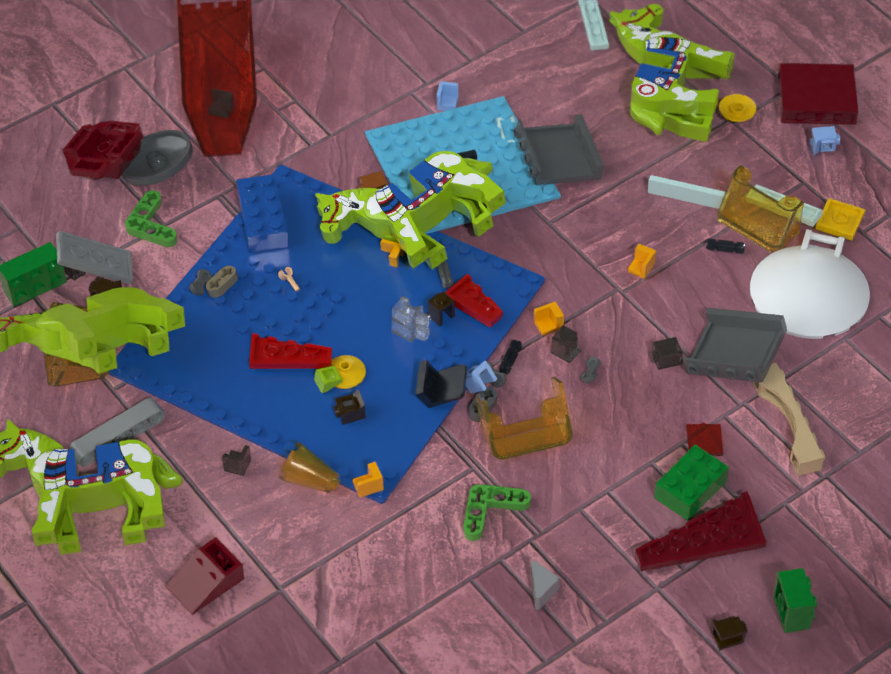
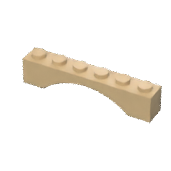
[752,363,825,476]

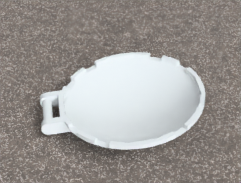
[750,229,870,339]

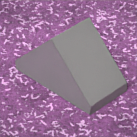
[531,561,560,610]

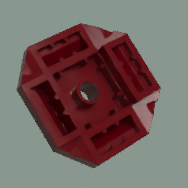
[62,121,144,180]

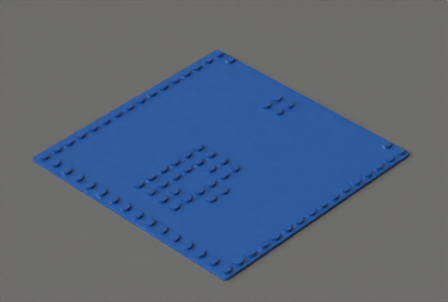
[107,165,545,504]

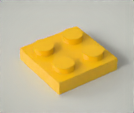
[815,198,866,241]

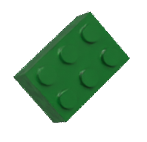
[0,242,67,307]
[654,445,729,521]

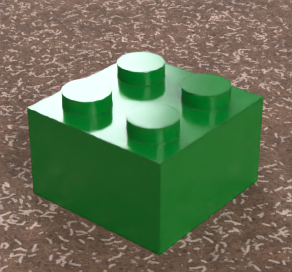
[773,568,817,633]

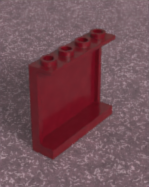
[778,63,859,125]

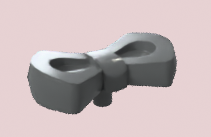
[189,269,212,296]
[579,357,601,384]
[487,362,507,388]

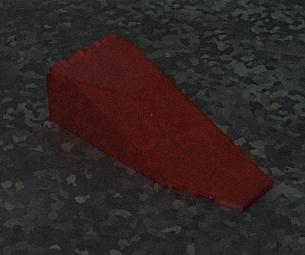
[177,0,257,157]

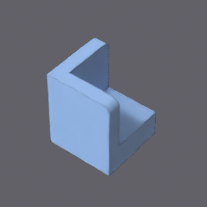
[437,81,459,111]

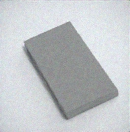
[56,230,133,284]

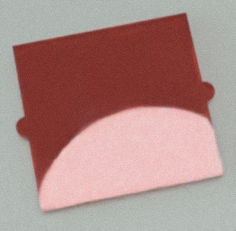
[686,422,723,456]

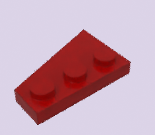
[445,274,503,328]

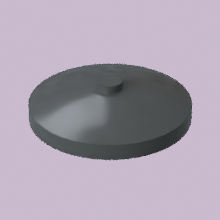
[122,130,193,185]

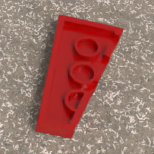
[249,333,332,369]

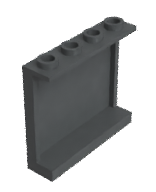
[514,114,604,185]
[682,308,787,382]

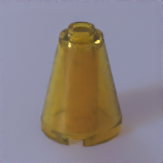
[279,442,341,493]

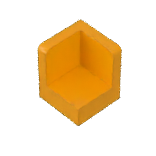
[380,239,404,267]
[628,244,656,279]
[533,301,564,335]
[353,462,384,497]

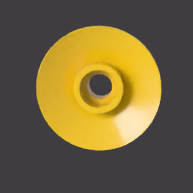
[719,94,756,122]
[332,355,366,389]

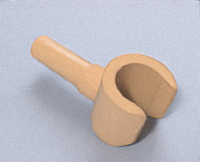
[278,267,300,292]

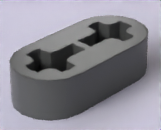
[469,387,497,422]

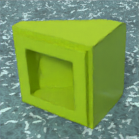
[314,365,343,393]

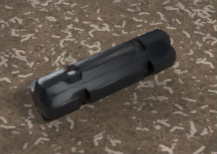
[706,238,745,254]
[499,339,522,375]

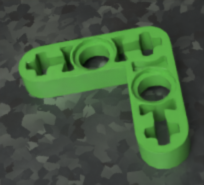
[125,190,177,247]
[464,484,531,541]

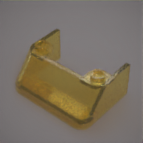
[475,376,573,460]

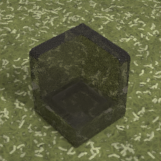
[208,89,235,119]
[222,445,251,476]

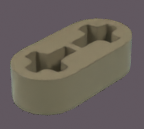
[206,266,238,298]

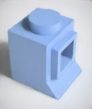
[810,126,840,156]
[466,360,497,394]

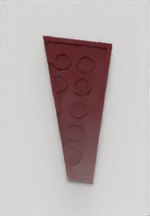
[635,490,767,571]

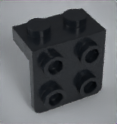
[415,360,467,408]

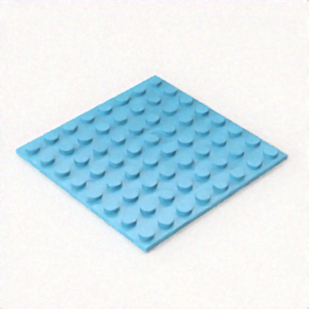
[365,96,561,234]

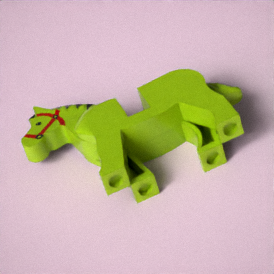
[0,287,185,374]

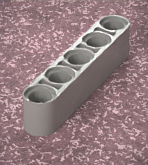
[68,398,166,467]

